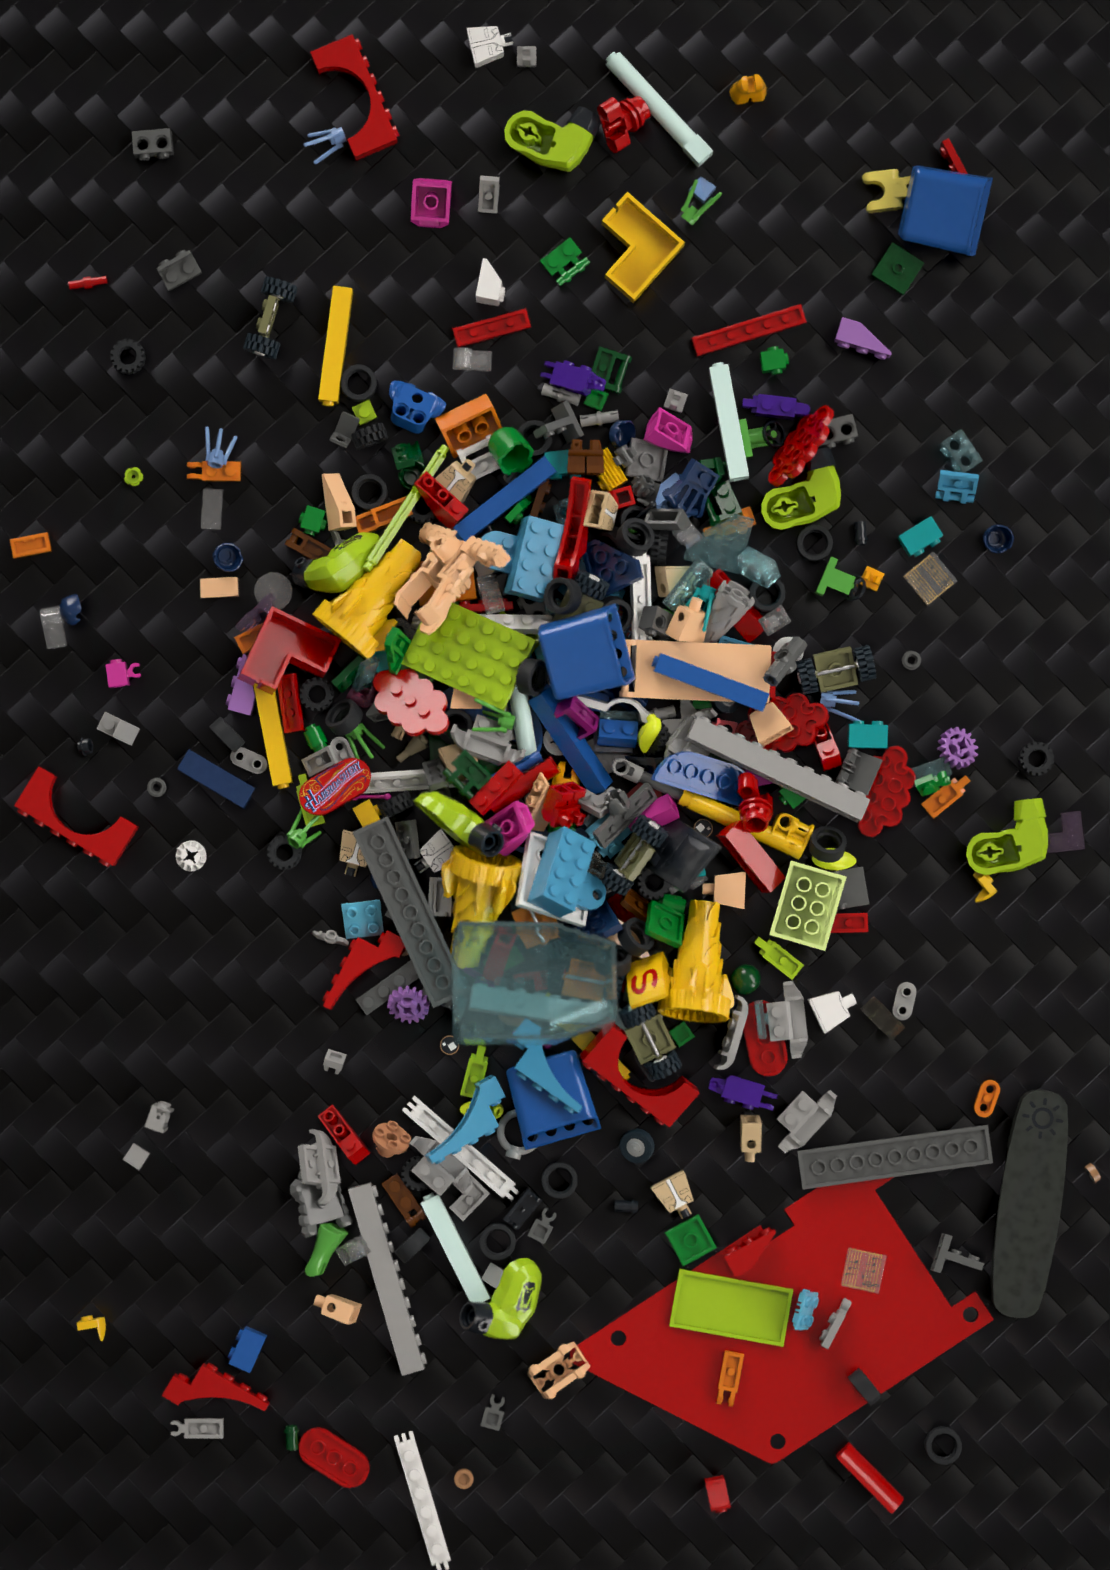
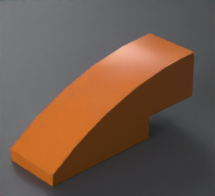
[356,496,413,533]

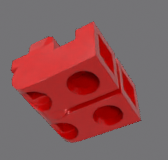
[542,781,587,828]

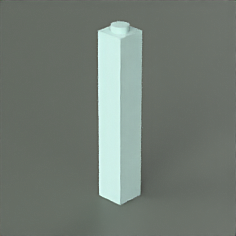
[709,362,749,482]
[421,1192,490,1302]

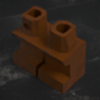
[567,439,604,475]

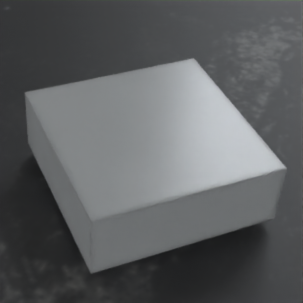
[123,1143,150,1170]

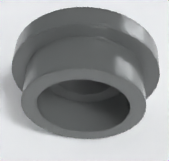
[902,651,921,670]
[147,778,167,797]

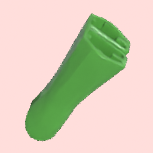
[305,1223,348,1277]

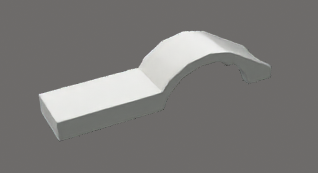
[576,695,650,723]

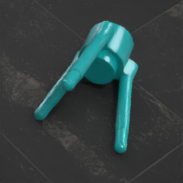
[685,584,717,632]

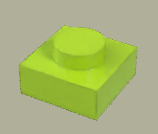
[352,400,377,426]

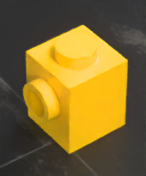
[352,799,382,827]

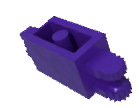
[540,360,606,396]
[742,394,811,420]
[708,1075,778,1110]

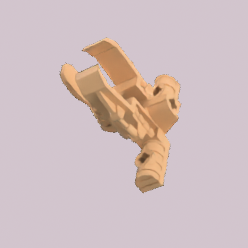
[394,522,511,635]

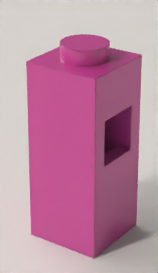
[628,794,680,831]

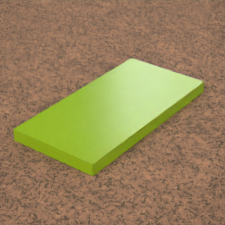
[669,1268,793,1347]

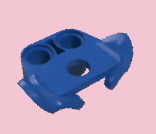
[389,381,446,433]

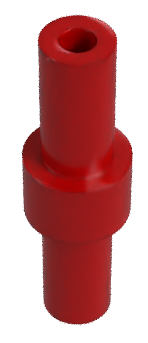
[68,276,107,289]

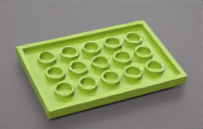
[401,603,537,711]

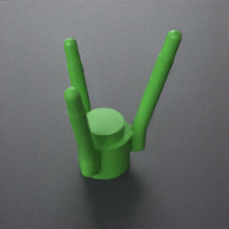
[681,179,722,225]
[472,698,516,733]
[345,723,385,759]
[286,810,322,849]

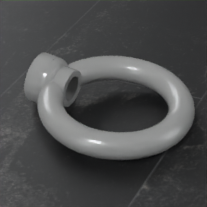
[497,1109,538,1160]

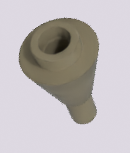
[396,734,429,763]

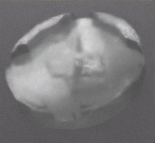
[254,572,293,610]

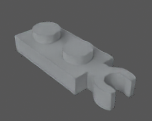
[819,1298,852,1349]
[171,1418,224,1439]

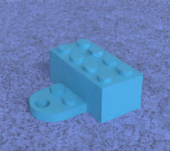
[481,516,564,602]
[527,826,606,918]

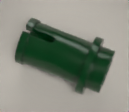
[284,1425,299,1451]

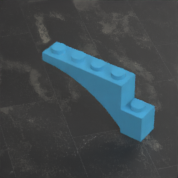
[512,1019,583,1114]
[425,1075,506,1164]

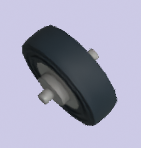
[620,1129,655,1164]

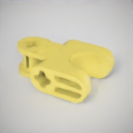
[862,169,911,213]

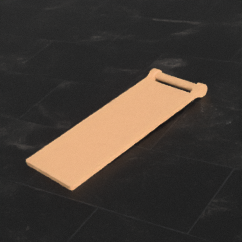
[619,639,772,703]

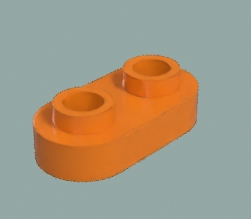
[974,1080,1000,1117]

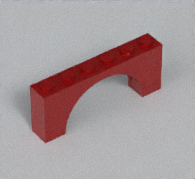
[310,34,399,160]
[14,766,139,867]
[580,1020,699,1128]

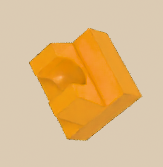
[860,566,884,591]

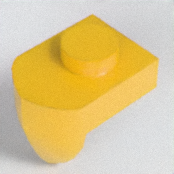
[973,872,997,903]
[77,1315,106,1341]

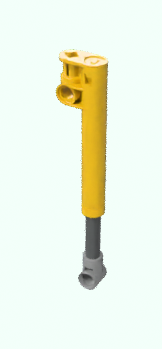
[611,758,814,860]

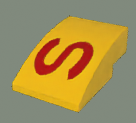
[627,951,670,1009]

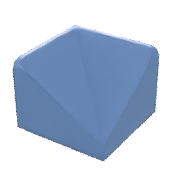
[689,177,716,204]

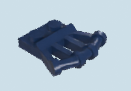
[662,458,720,518]

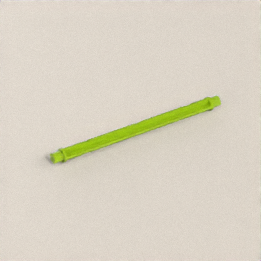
[363,444,449,572]

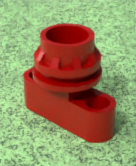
[597,96,650,153]
[738,773,773,833]

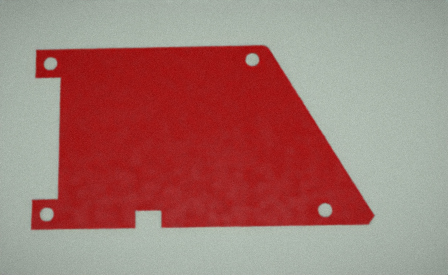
[570,1177,994,1464]

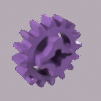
[937,727,978,769]
[387,986,430,1024]

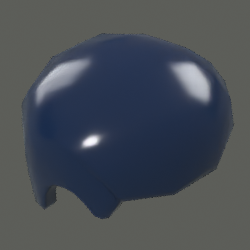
[609,420,636,449]
[983,524,1014,553]
[213,543,243,572]
[59,594,81,625]

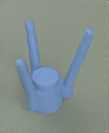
[304,127,347,164]
[205,426,237,468]
[820,690,861,721]

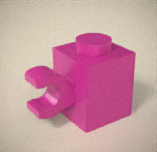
[106,659,141,688]

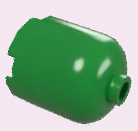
[488,427,534,475]

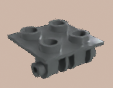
[835,747,883,795]
[832,867,869,910]

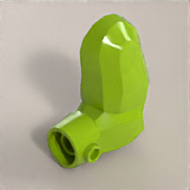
[966,798,1048,875]

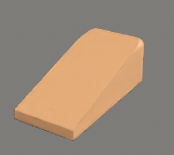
[200,577,239,598]

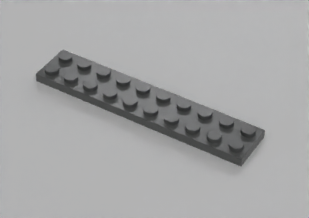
[353,816,468,1008]
[797,1125,993,1189]

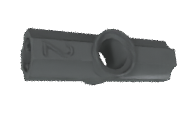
[763,636,807,686]

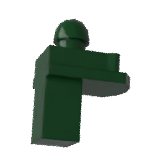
[698,457,727,483]

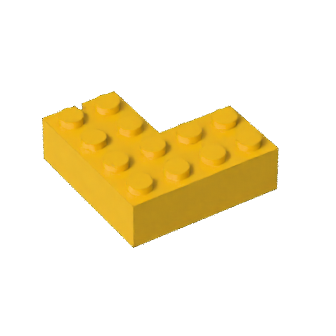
[602,192,685,303]

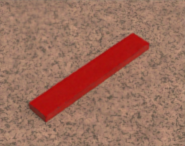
[691,304,807,357]

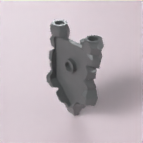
[290,1171,353,1238]

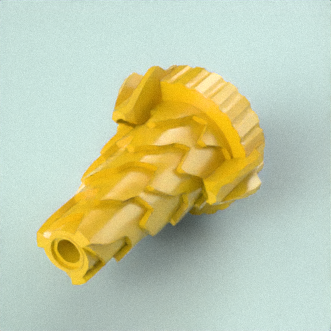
[312,538,421,659]
[441,845,522,969]
[657,900,734,1023]

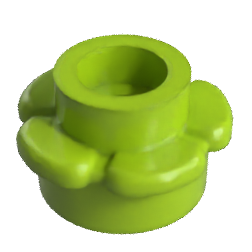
[124,467,143,486]

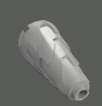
[703,580,755,643]

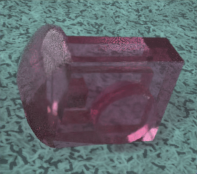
[346,683,376,708]

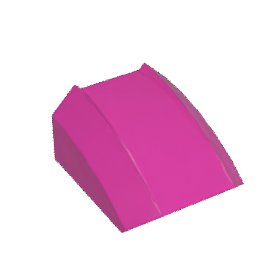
[411,178,452,228]
[643,407,693,453]
[485,801,535,856]

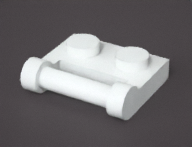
[456,434,499,479]

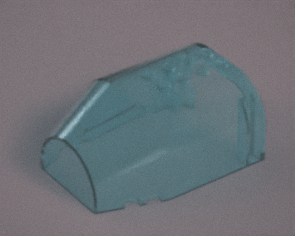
[452,922,617,1045]

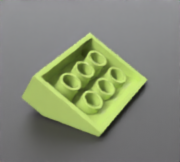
[769,861,846,951]

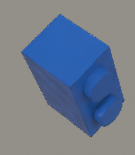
[597,719,638,748]
[228,1326,267,1373]

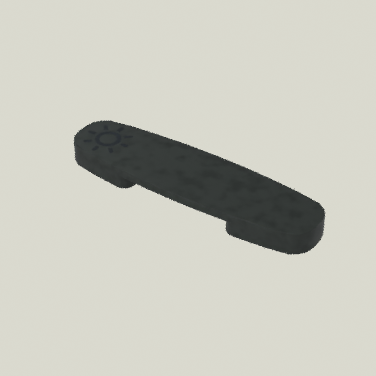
[991,1089,1068,1318]

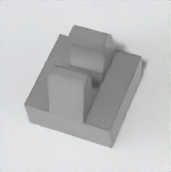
[517,46,536,67]
[664,389,688,413]
[323,1049,347,1074]

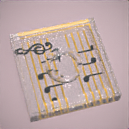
[903,552,957,606]
[841,1247,887,1294]

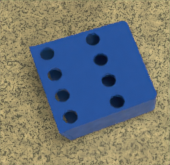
[898,165,993,256]
[538,603,636,700]
[506,1050,602,1150]

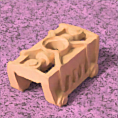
[527,1342,590,1399]

